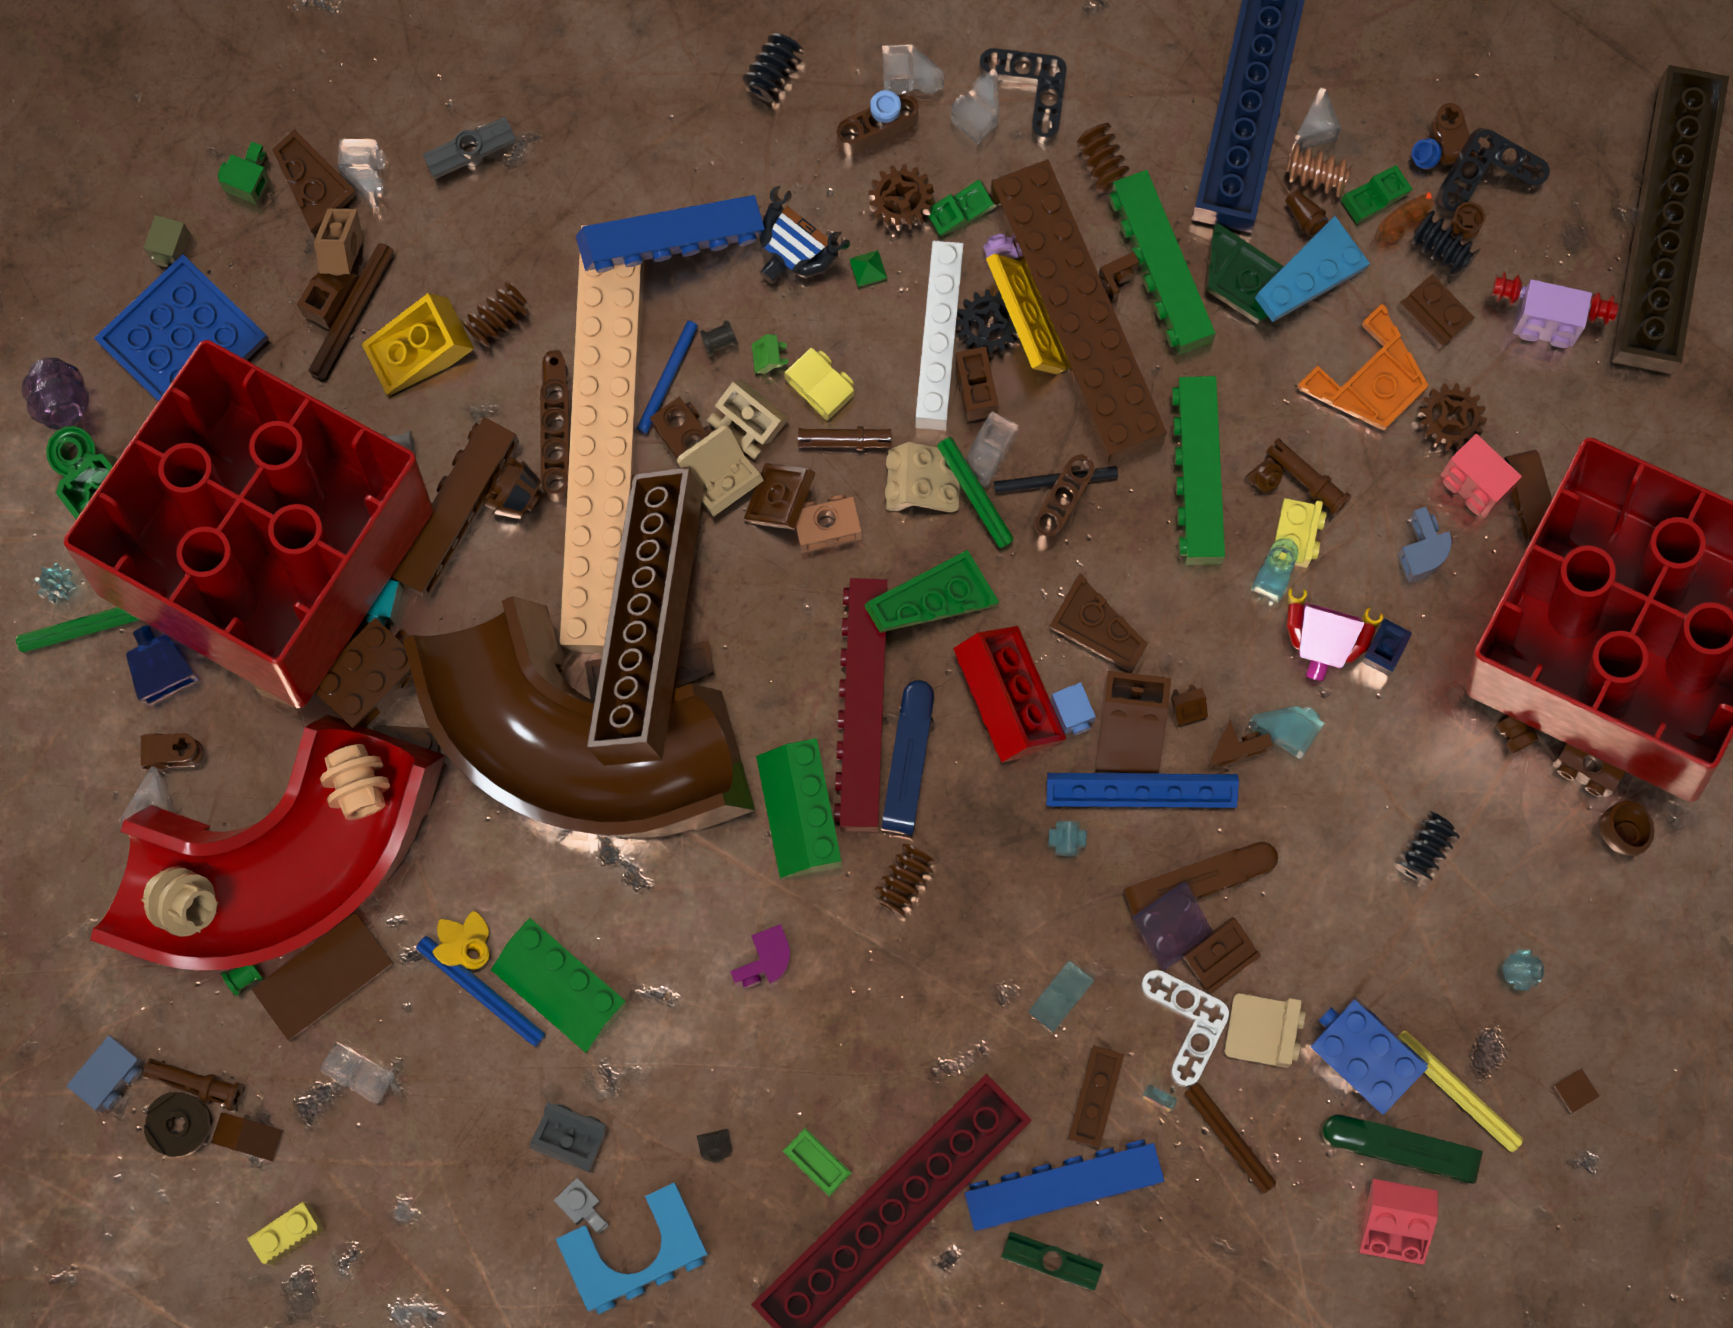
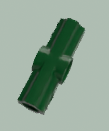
[1001,1231,1103,1292]

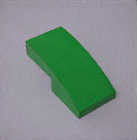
[1341,165,1413,224]
[928,179,997,237]

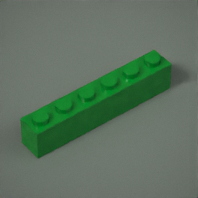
[1109,170,1216,355]
[1171,376,1225,565]

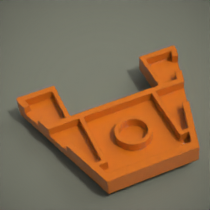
[1297,303,1429,431]

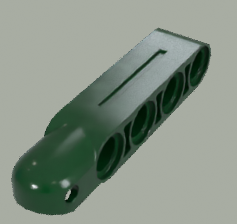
[1321,1114,1483,1184]

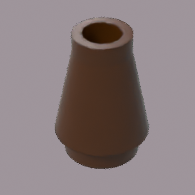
[1285,190,1328,235]

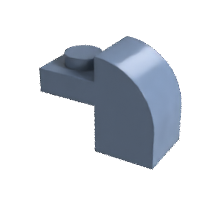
[1398,507,1451,583]

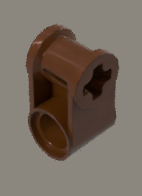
[1431,103,1475,166]
[141,733,204,770]

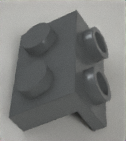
[530,1102,607,1172]

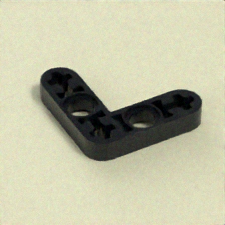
[979,48,1067,143]
[1437,128,1550,211]

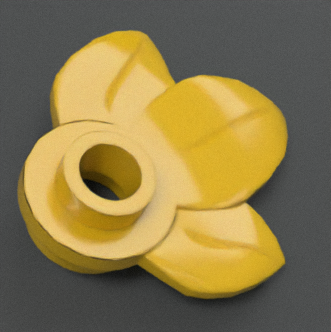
[432,911,490,970]

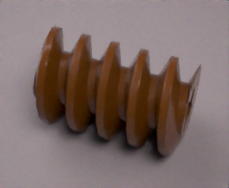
[1077,123,1130,193]
[461,281,528,348]
[874,844,936,917]

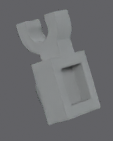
[554,1178,610,1235]

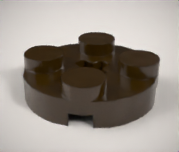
[144,1092,211,1158]

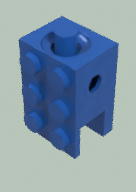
[1310,997,1428,1115]

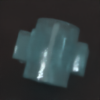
[34,563,76,604]
[1048,821,1087,856]
[1503,950,1544,991]

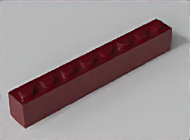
[834,578,888,833]

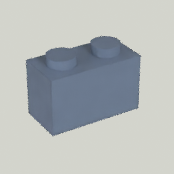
[66,1035,145,1113]

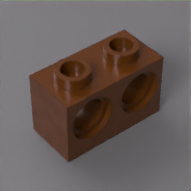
[955,346,999,421]
[649,396,713,460]

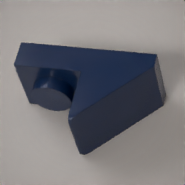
[1361,618,1412,676]

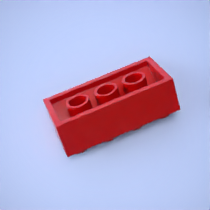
[953,626,1067,763]

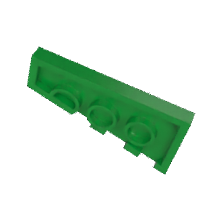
[864,550,1000,632]

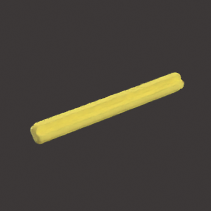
[1398,1031,1524,1152]

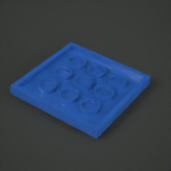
[94,254,269,401]

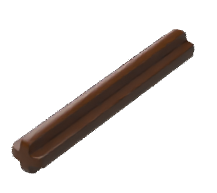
[1185,1083,1276,1193]

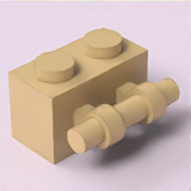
[707,380,789,460]

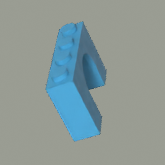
[556,1182,709,1315]

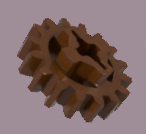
[868,164,935,231]
[1417,383,1487,451]

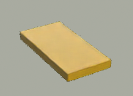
[986,253,1066,375]

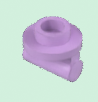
[983,234,1018,266]

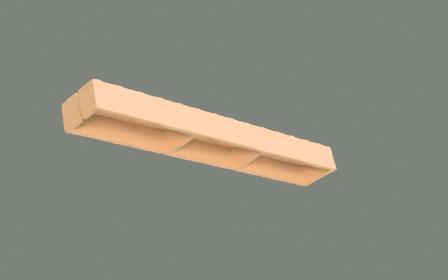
[560,225,644,654]

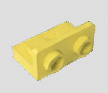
[1271,498,1327,568]

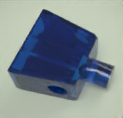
[126,626,200,706]

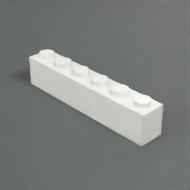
[915,241,963,431]

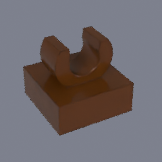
[1172,685,1208,726]

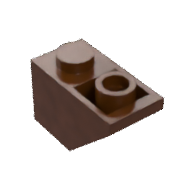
[296,272,359,329]

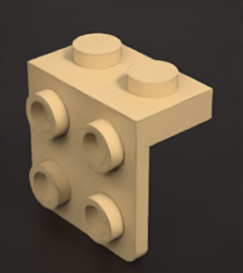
[677,425,764,517]
[885,442,960,513]
[1224,993,1306,1068]

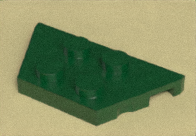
[1206,223,1284,324]

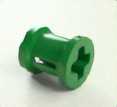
[220,964,264,997]

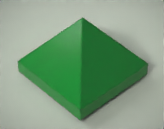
[849,250,887,288]

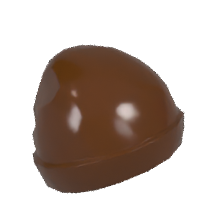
[1599,800,1654,856]

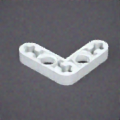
[1141,970,1229,1087]

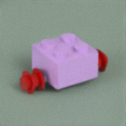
[1491,272,1618,348]

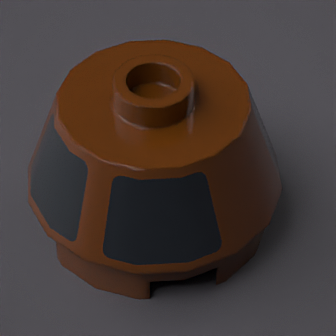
[483,457,541,519]

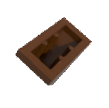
[211,1112,283,1161]

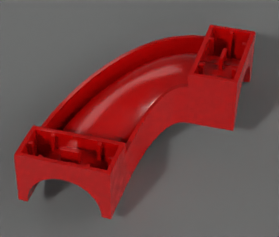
[90,715,445,971]

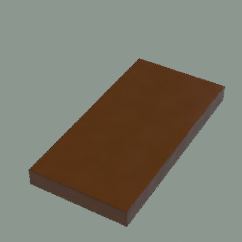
[251,912,394,1041]

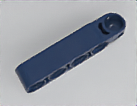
[881,680,934,835]

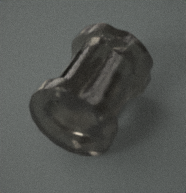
[699,320,738,357]

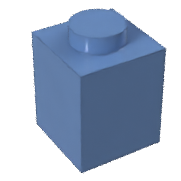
[1051,683,1096,735]

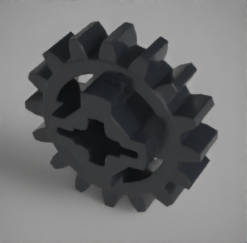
[956,289,1019,357]

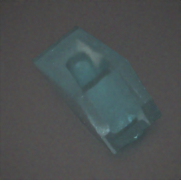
[1247,706,1324,760]

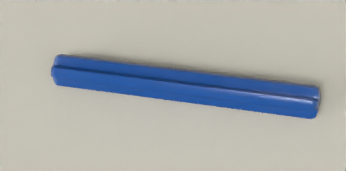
[416,936,545,1047]

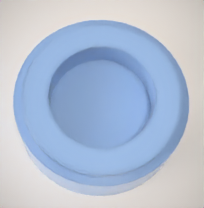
[870,90,901,123]

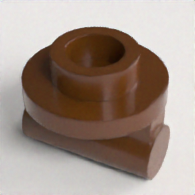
[1245,457,1283,492]

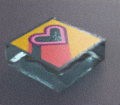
[1141,1084,1177,1112]

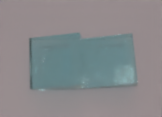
[1028,960,1095,1032]

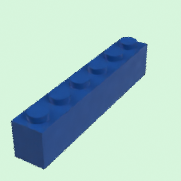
[575,195,765,273]
[964,1139,1164,1232]

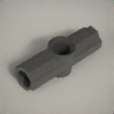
[422,117,517,180]

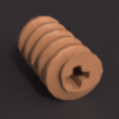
[1285,143,1353,198]

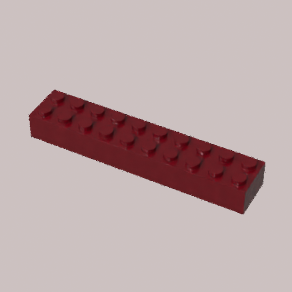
[751,1073,1032,1328]

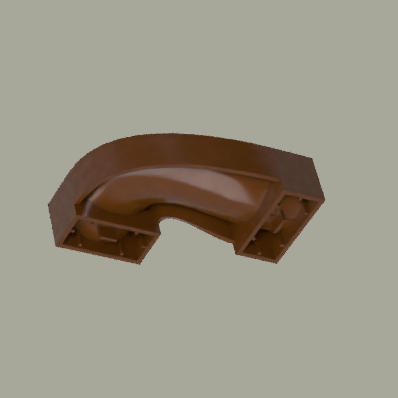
[403,596,755,838]

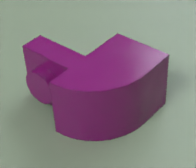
[730,924,791,989]

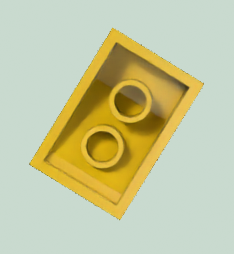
[361,293,474,396]

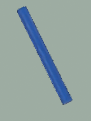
[636,321,698,434]

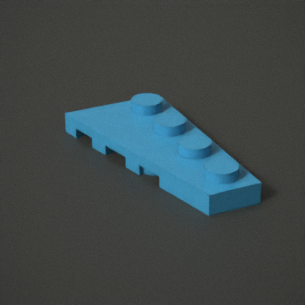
[1255,216,1370,322]

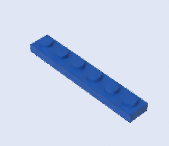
[1046,773,1239,808]

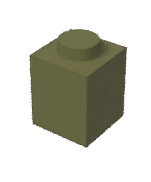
[143,215,191,267]

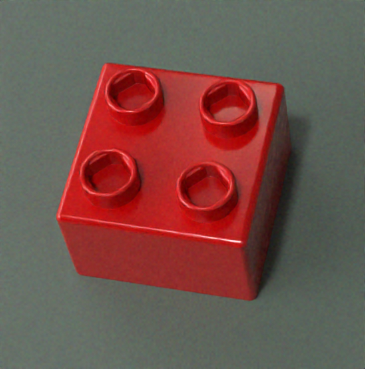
[64,340,433,708]
[1466,437,1733,802]

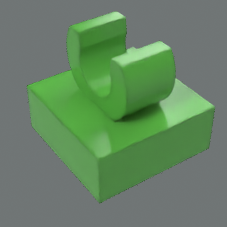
[752,334,789,374]

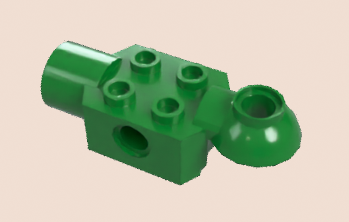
[46,426,118,519]

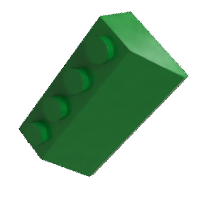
[756,738,842,879]
[491,917,629,1054]

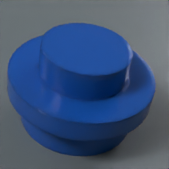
[1412,138,1442,169]

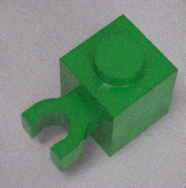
[218,141,269,204]

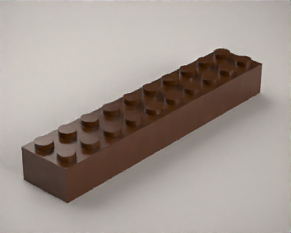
[991,159,1167,465]
[587,467,704,766]

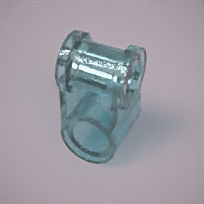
[1251,538,1299,603]

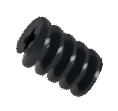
[743,33,804,103]
[1412,210,1480,277]
[1394,811,1460,882]

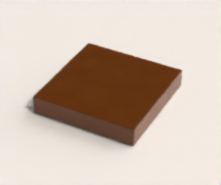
[744,463,816,530]

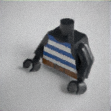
[760,186,850,284]

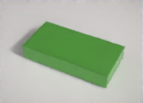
[783,1128,852,1197]

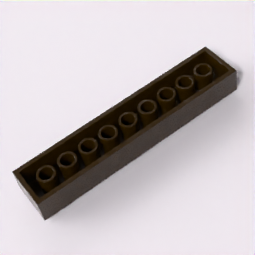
[1612,65,1729,374]

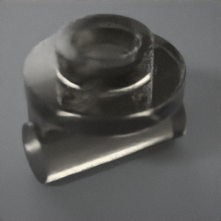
[697,1128,732,1162]

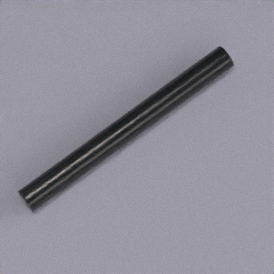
[994,466,1118,494]

